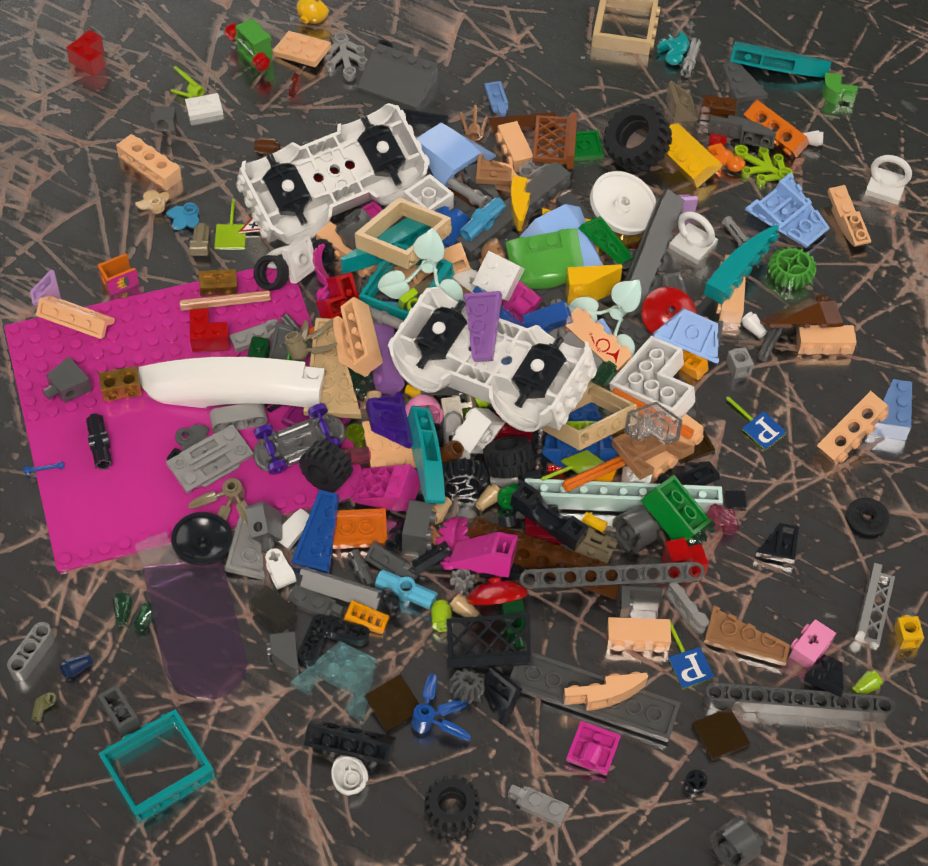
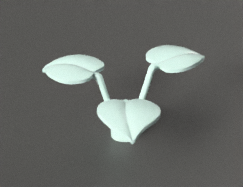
[378,228,465,302]
[569,280,641,357]

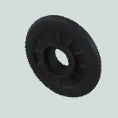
[847,498,890,535]

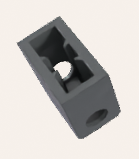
[42,357,92,402]
[245,501,283,553]

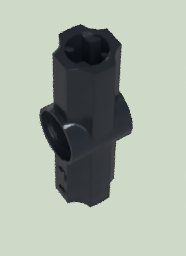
[86,413,112,470]

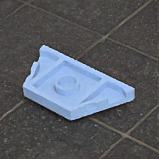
[652,308,719,364]

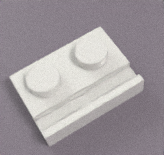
[185,93,223,121]

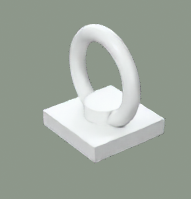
[865,155,912,205]
[669,211,718,265]
[267,234,315,284]

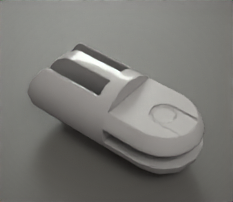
[443,412,462,444]

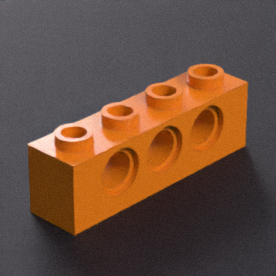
[743,100,809,158]

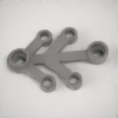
[323,32,368,81]

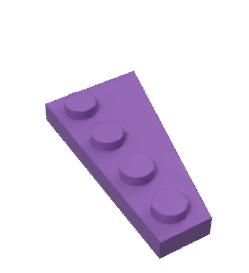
[464,291,502,362]

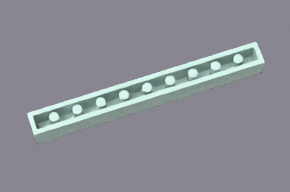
[525,478,723,516]

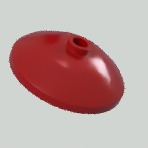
[641,287,696,335]
[466,576,528,605]

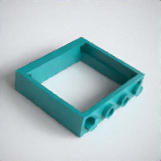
[359,242,455,320]
[98,709,216,824]

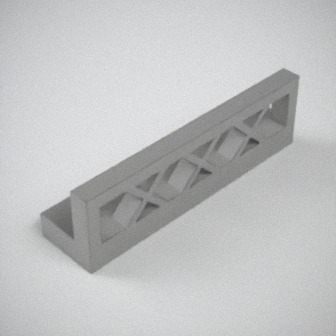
[854,563,895,647]
[300,567,383,610]

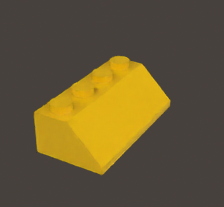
[664,123,723,188]

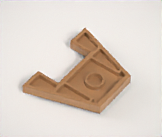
[611,426,695,480]

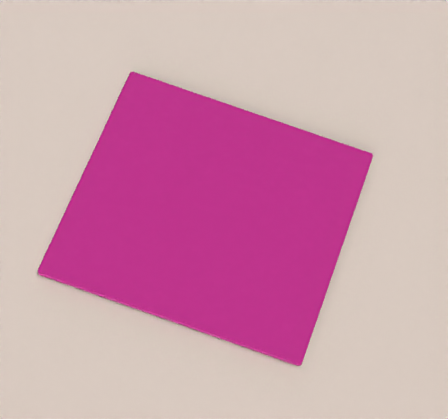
[4,267,362,572]

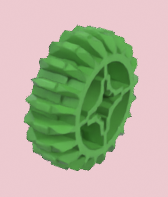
[768,246,816,290]

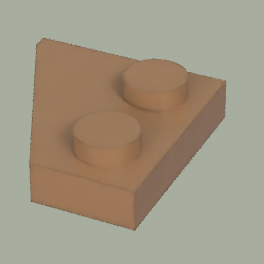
[476,154,512,186]

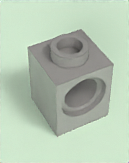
[726,347,754,379]

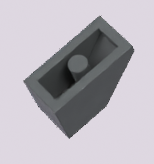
[266,631,299,679]

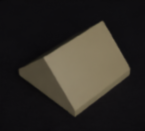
[666,80,699,123]

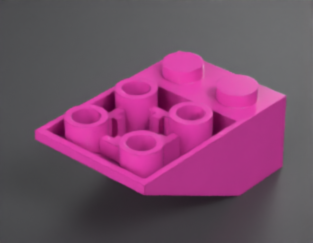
[351,464,420,512]
[448,532,518,578]

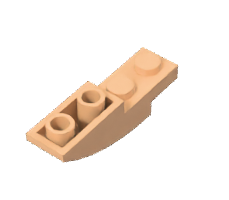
[827,185,871,247]
[563,672,648,711]

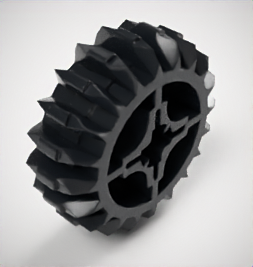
[442,457,488,497]

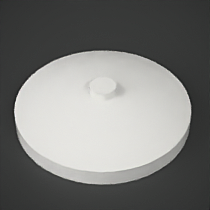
[590,171,656,235]

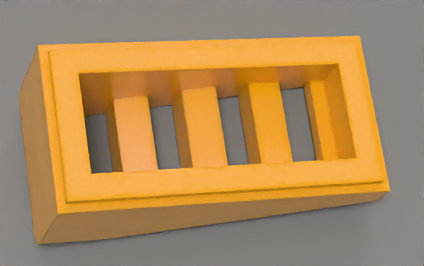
[680,349,709,380]
[343,600,389,634]

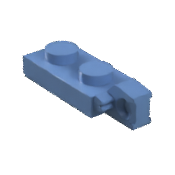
[484,81,508,117]

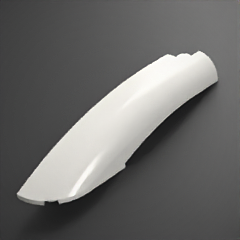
[138,357,325,409]

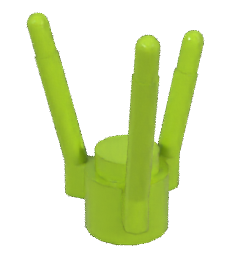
[171,66,205,98]

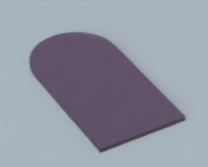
[142,559,247,700]

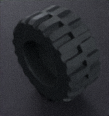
[603,103,672,172]

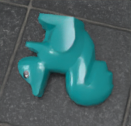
[657,30,690,65]

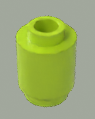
[431,600,453,632]

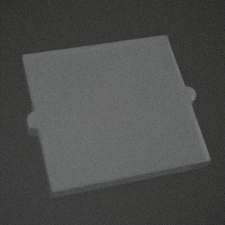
[134,532,179,576]

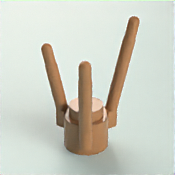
[460,105,489,141]

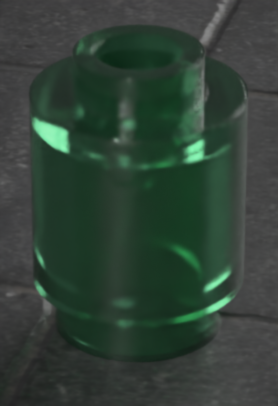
[591,360,618,388]

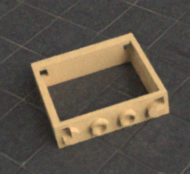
[592,0,661,55]
[355,197,452,270]
[541,381,637,451]

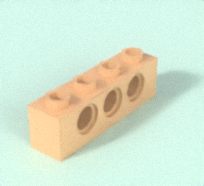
[116,134,182,191]
[817,391,889,466]

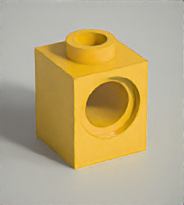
[893,615,924,649]

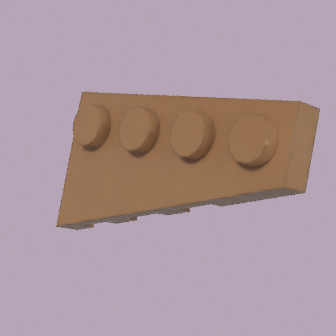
[704,605,790,666]

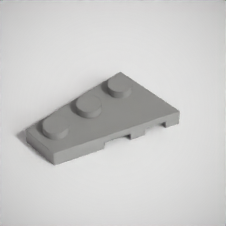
[225,516,265,580]

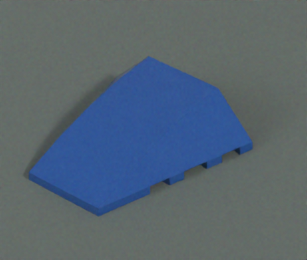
[542,402,618,468]

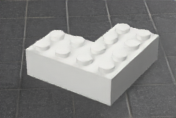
[609,336,695,421]

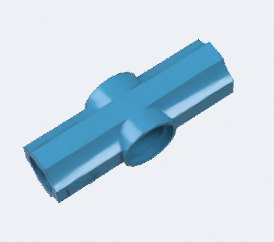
[460,197,506,242]

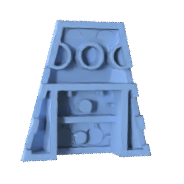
[416,123,496,188]
[745,172,830,248]
[519,204,603,266]

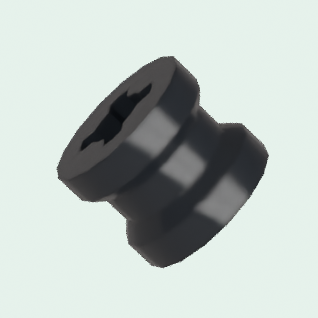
[684,770,708,797]

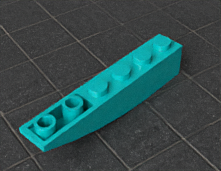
[730,41,832,77]
[340,217,433,273]
[704,224,779,304]
[407,406,445,504]

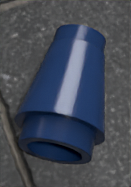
[59,653,93,679]

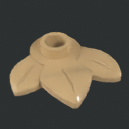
[135,190,170,214]

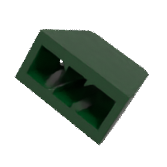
[499,598,526,650]

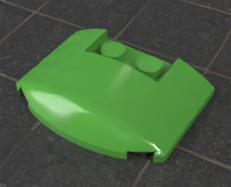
[506,229,584,289]

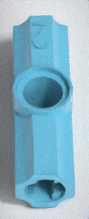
[375,570,438,610]

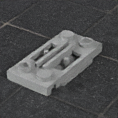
[166,424,254,495]

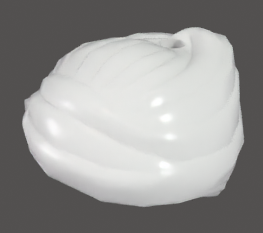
[331,755,368,796]

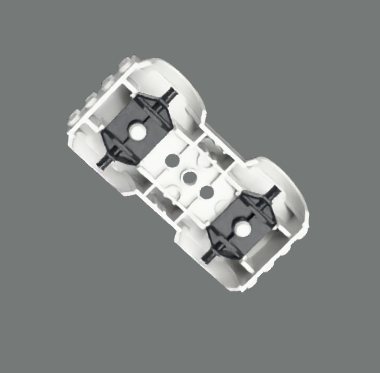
[236,103,430,245]
[388,287,597,432]

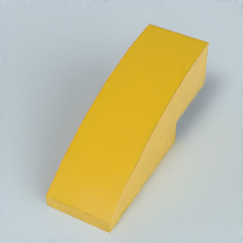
[510,175,530,232]

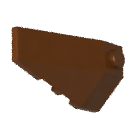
[760,294,843,328]

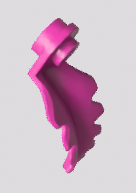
[312,243,331,301]
[436,517,470,570]

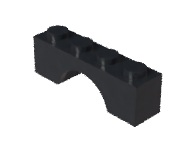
[510,481,589,551]

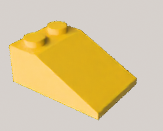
[565,265,622,305]

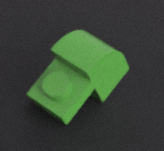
[822,72,858,105]

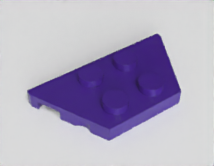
[366,392,413,449]

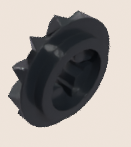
[312,239,336,267]
[381,588,401,619]

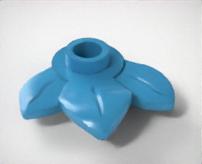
[166,202,199,230]

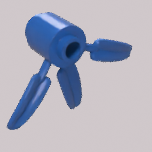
[411,673,471,741]

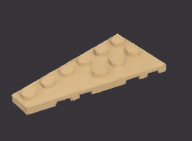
[304,318,361,419]

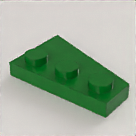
[578,216,633,265]

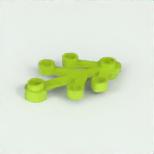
[734,145,794,186]

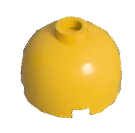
[296,0,329,25]

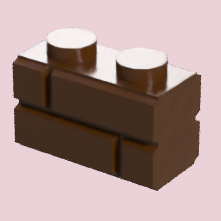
[700,95,737,121]

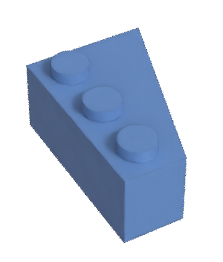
[870,379,912,440]

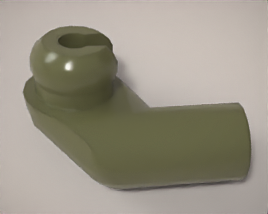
[31,692,57,721]

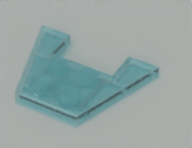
[290,641,377,722]

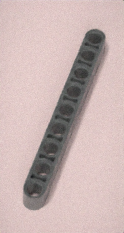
[520,562,705,589]
[703,683,895,722]

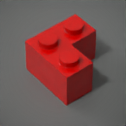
[66,29,105,76]
[316,272,360,319]
[190,308,230,352]
[661,538,709,579]

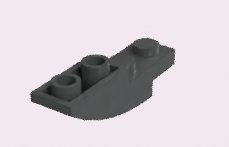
[708,115,776,149]

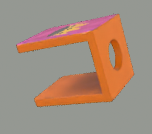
[97,253,139,296]

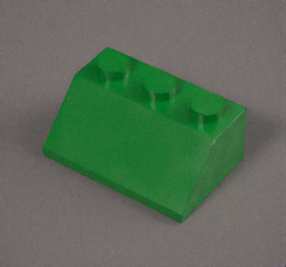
[641,475,712,541]

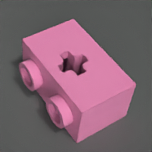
[790,619,836,670]

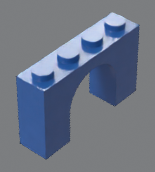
[522,301,573,334]

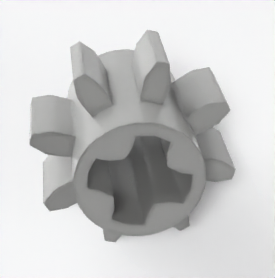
[450,569,475,593]

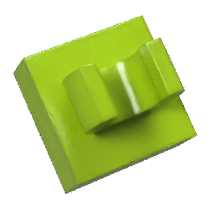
[398,287,418,311]

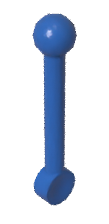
[23,462,65,475]

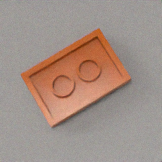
[333,508,387,549]

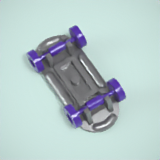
[253,403,346,475]

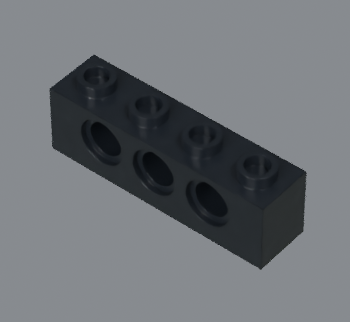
[304,718,396,765]

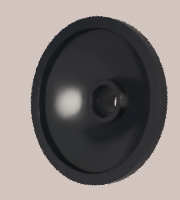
[171,512,232,566]

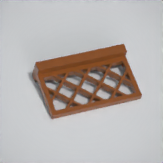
[532,113,577,169]

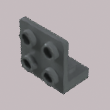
[617,585,663,618]

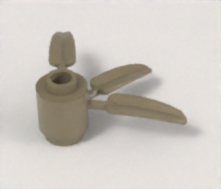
[285,318,337,361]
[188,478,249,527]

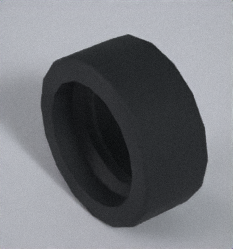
[254,255,289,290]

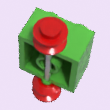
[224,18,273,71]

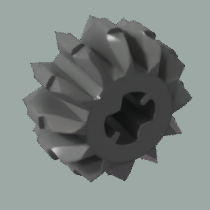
[449,668,485,704]

